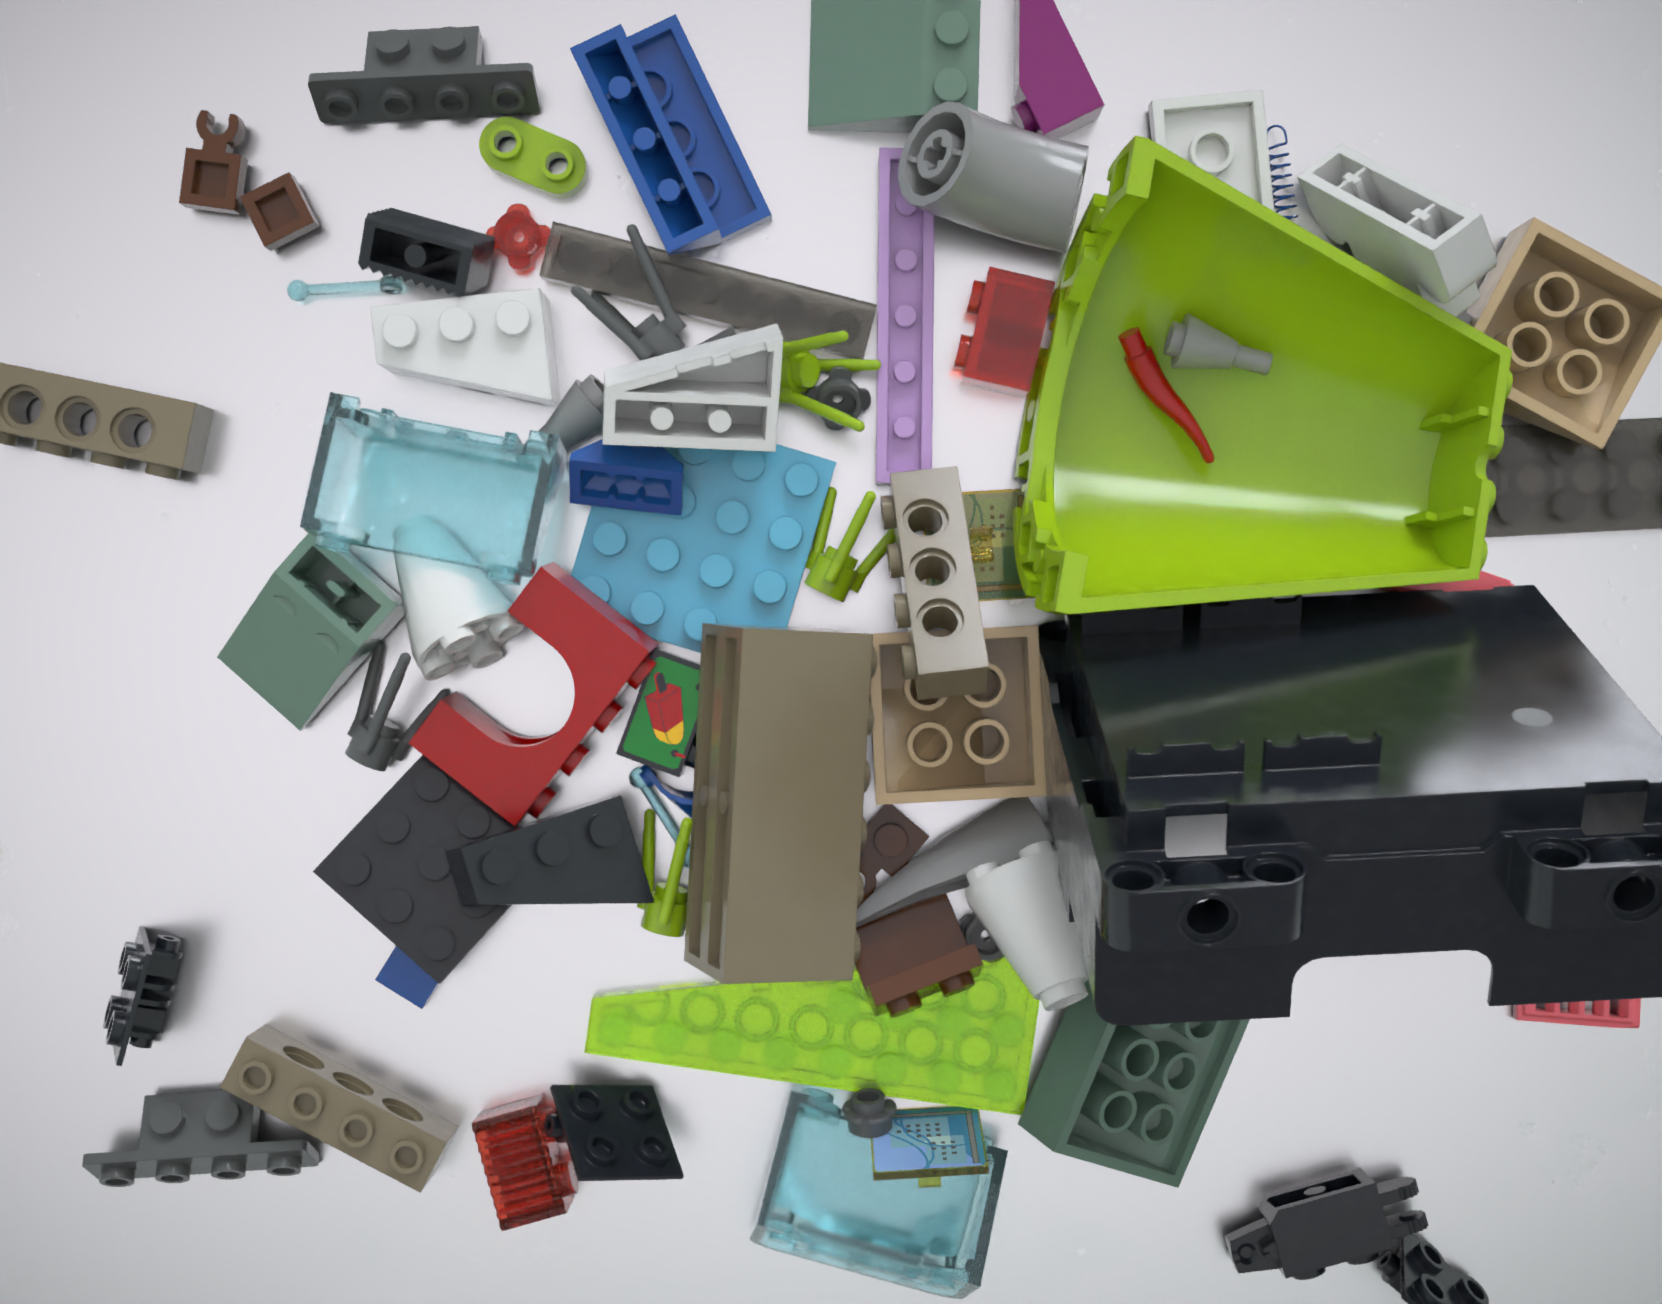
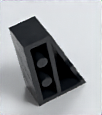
[445,795,655,905]

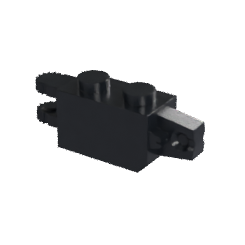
[1225,1168,1429,1280]

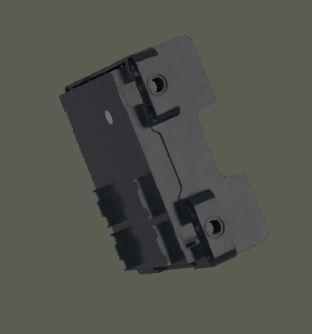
[1038,585,1662,1026]

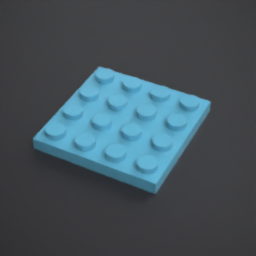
[571,444,836,653]

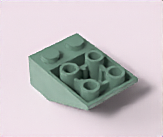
[217,529,405,731]

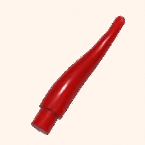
[1118,327,1215,464]

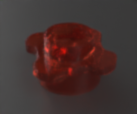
[486,203,553,271]

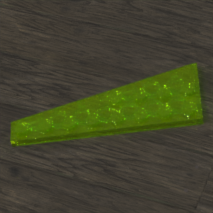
[584,955,1040,1115]

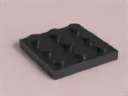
[313,755,520,984]

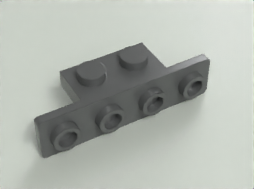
[308,26,540,123]
[82,1090,319,1187]

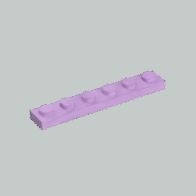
[876,147,935,484]

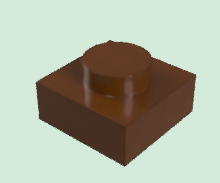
[240,172,320,251]

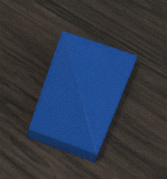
[569,439,684,516]

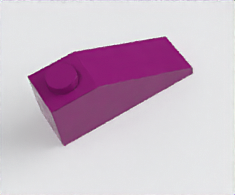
[1011,0,1105,139]

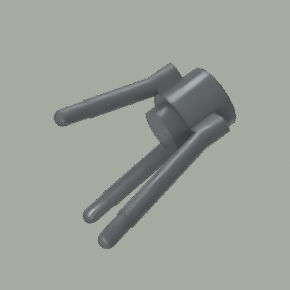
[571,224,686,361]
[345,641,450,771]

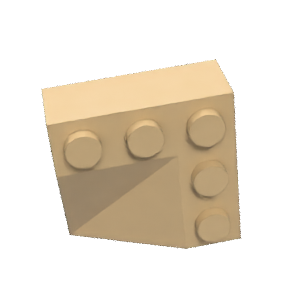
[1467,217,1662,450]
[869,625,1047,805]

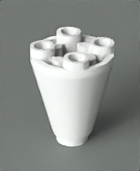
[393,517,524,681]
[965,841,1088,1011]

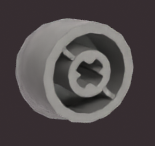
[898,101,1089,253]

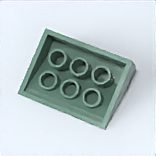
[808,0,981,133]
[1018,979,1250,1188]

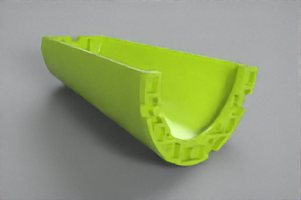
[1013,135,1513,615]

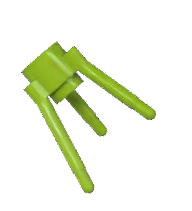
[779,330,881,432]
[804,487,895,602]
[637,809,693,937]

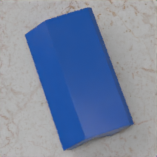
[570,14,772,255]

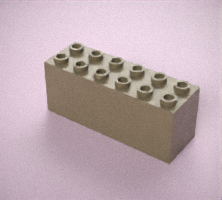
[684,623,877,984]

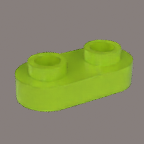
[479,117,588,199]

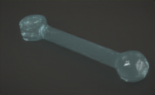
[287,276,403,302]
[629,767,690,868]

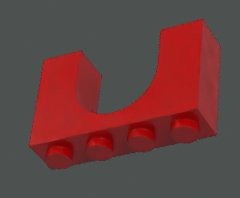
[408,562,659,826]

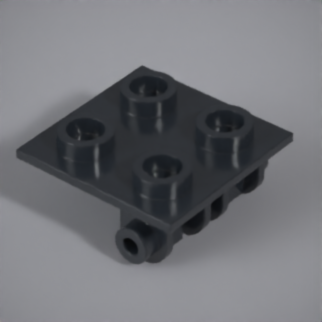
[103,927,183,1066]
[544,1085,684,1181]
[1377,1235,1489,1304]

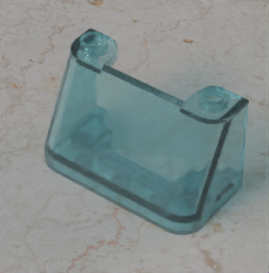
[300,392,568,585]
[750,1088,1008,1299]

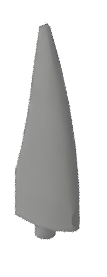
[856,797,1055,928]

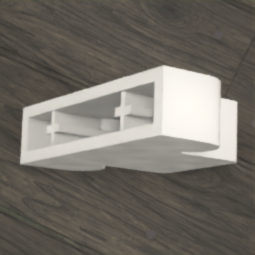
[1297,143,1497,317]

